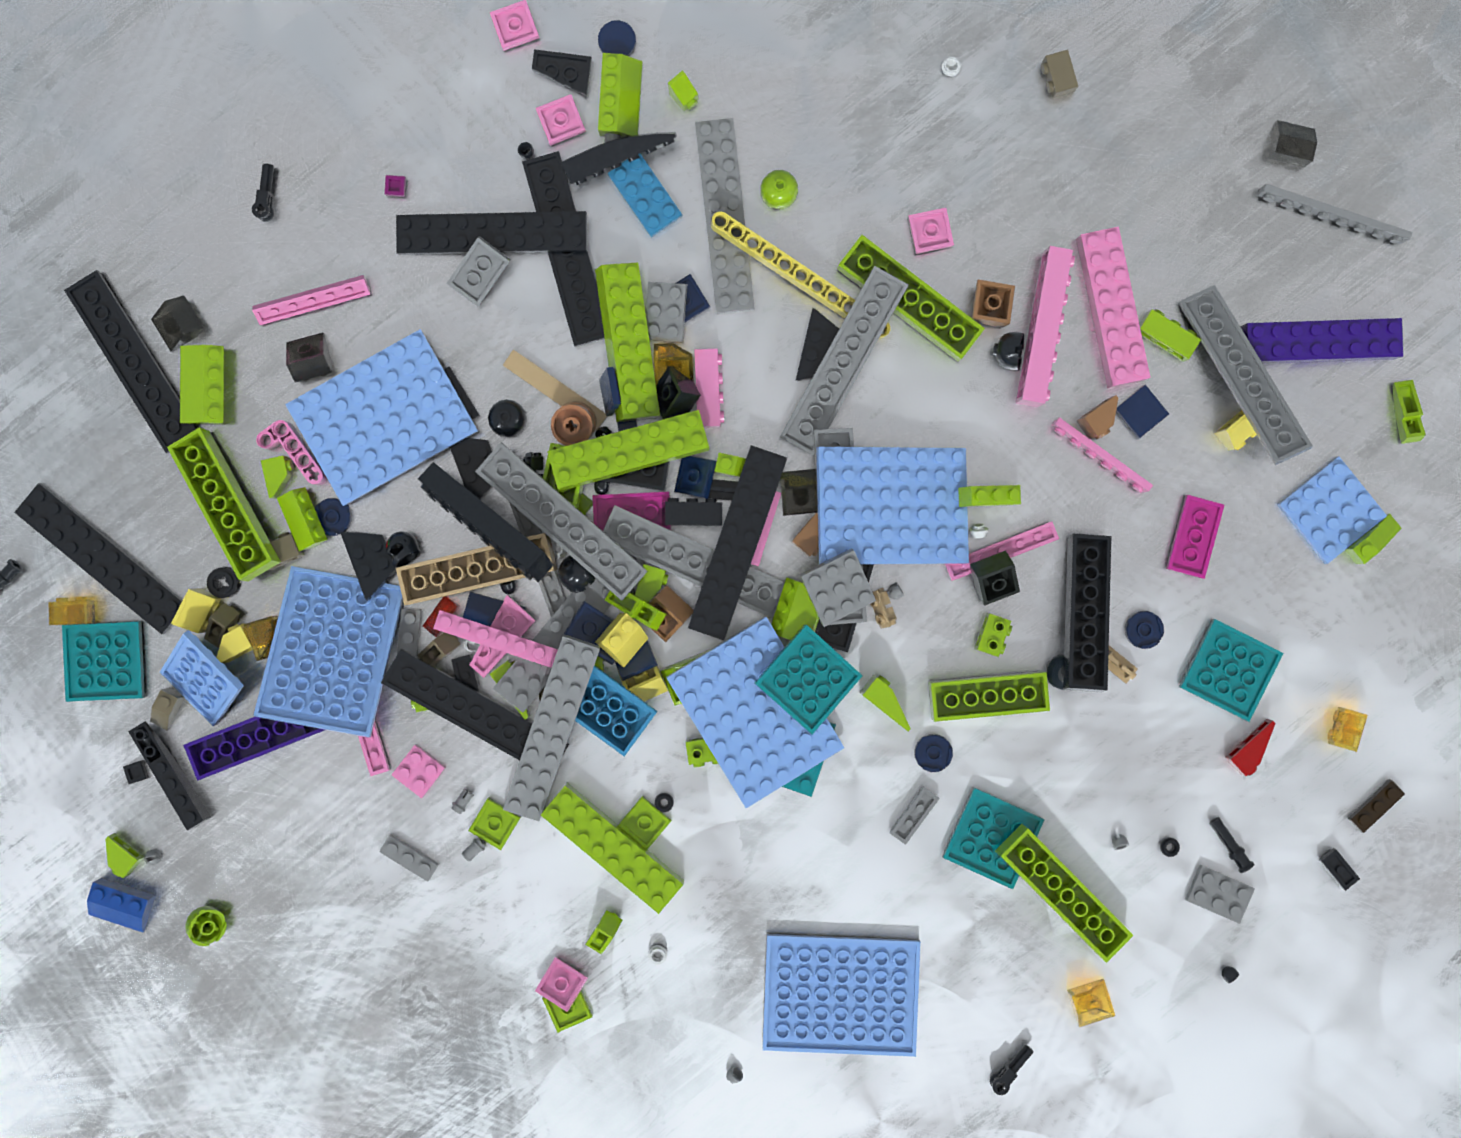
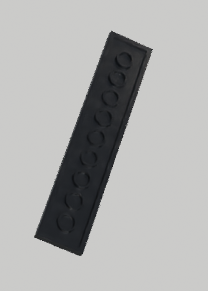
[522,151,605,347]
[396,211,587,255]
[64,270,197,453]
[688,445,787,641]
[14,483,183,635]
[381,649,569,761]

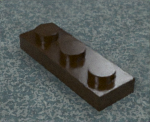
[1348,779,1405,833]

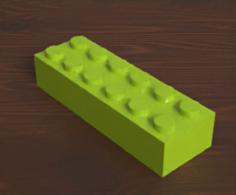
[928,671,1050,722]

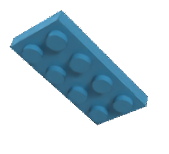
[607,154,682,238]

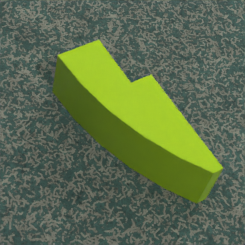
[1393,380,1426,444]
[605,591,666,631]

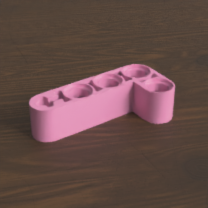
[256,420,327,485]

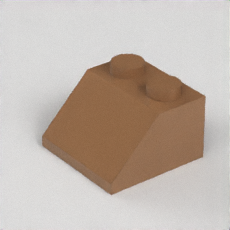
[972,279,1015,328]
[1076,395,1118,440]
[791,512,819,557]
[649,585,694,642]

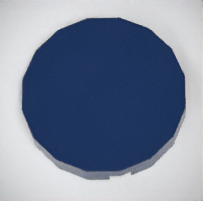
[598,20,636,56]
[315,498,352,536]
[1125,611,1164,649]
[914,734,953,772]

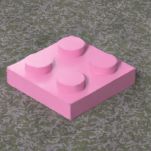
[490,0,539,51]
[536,94,586,146]
[908,208,954,254]
[392,744,446,798]
[535,957,588,1012]

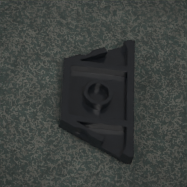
[795,308,839,381]
[450,438,493,499]
[340,532,396,601]

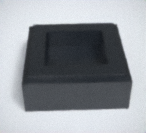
[123,760,149,784]

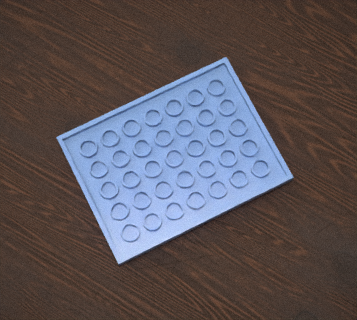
[285,329,478,506]
[816,447,969,565]
[253,566,403,738]
[666,616,844,808]
[762,934,921,1057]

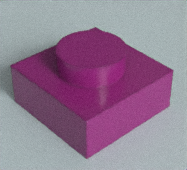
[384,175,406,197]

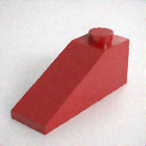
[1225,719,1276,776]

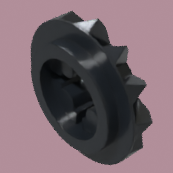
[207,567,239,598]

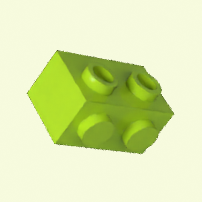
[974,613,1012,657]
[685,737,719,767]

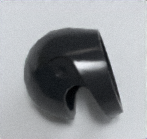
[386,531,420,568]

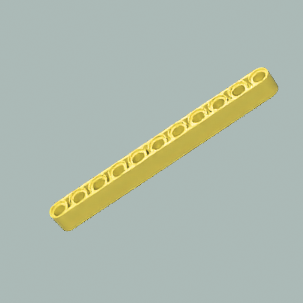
[711,212,890,340]

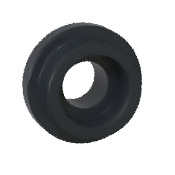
[655,793,674,812]
[1160,837,1180,857]

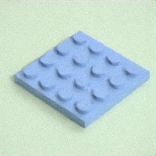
[1277,456,1387,564]
[160,630,244,726]

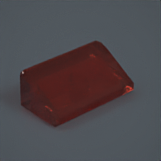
[423,596,460,637]

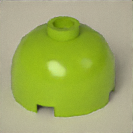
[760,170,798,210]
[185,906,227,946]

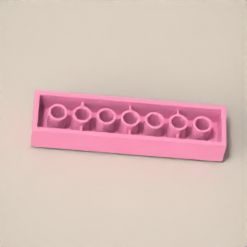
[1076,226,1151,388]
[1016,246,1075,407]

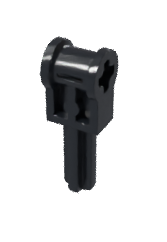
[252,163,274,222]
[989,1045,1034,1095]

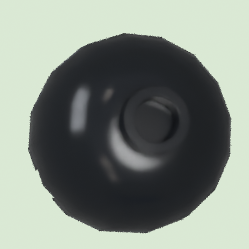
[993,332,1024,371]
[488,399,527,438]
[558,555,595,593]

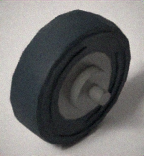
[1047,655,1064,690]

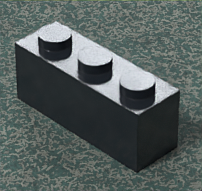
[662,498,722,526]

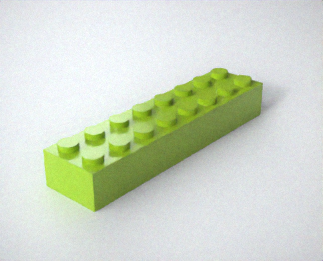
[837,235,985,362]
[595,262,660,422]
[547,410,709,491]
[167,427,281,582]
[541,782,684,914]
[995,824,1134,963]

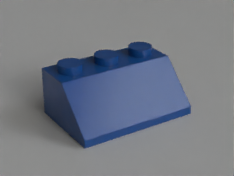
[87,878,156,933]

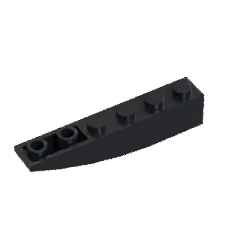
[561,132,677,185]
[128,721,211,831]

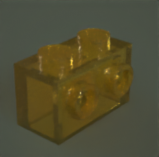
[48,597,95,625]
[1327,707,1368,752]

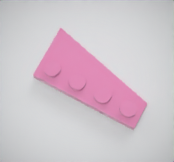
[470,595,536,678]

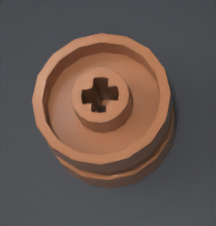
[551,401,597,446]

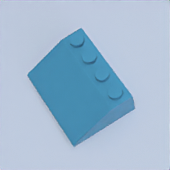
[575,666,658,757]

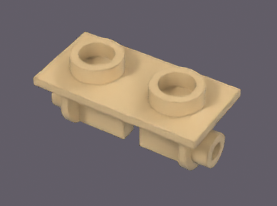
[870,588,897,629]
[1108,646,1138,684]

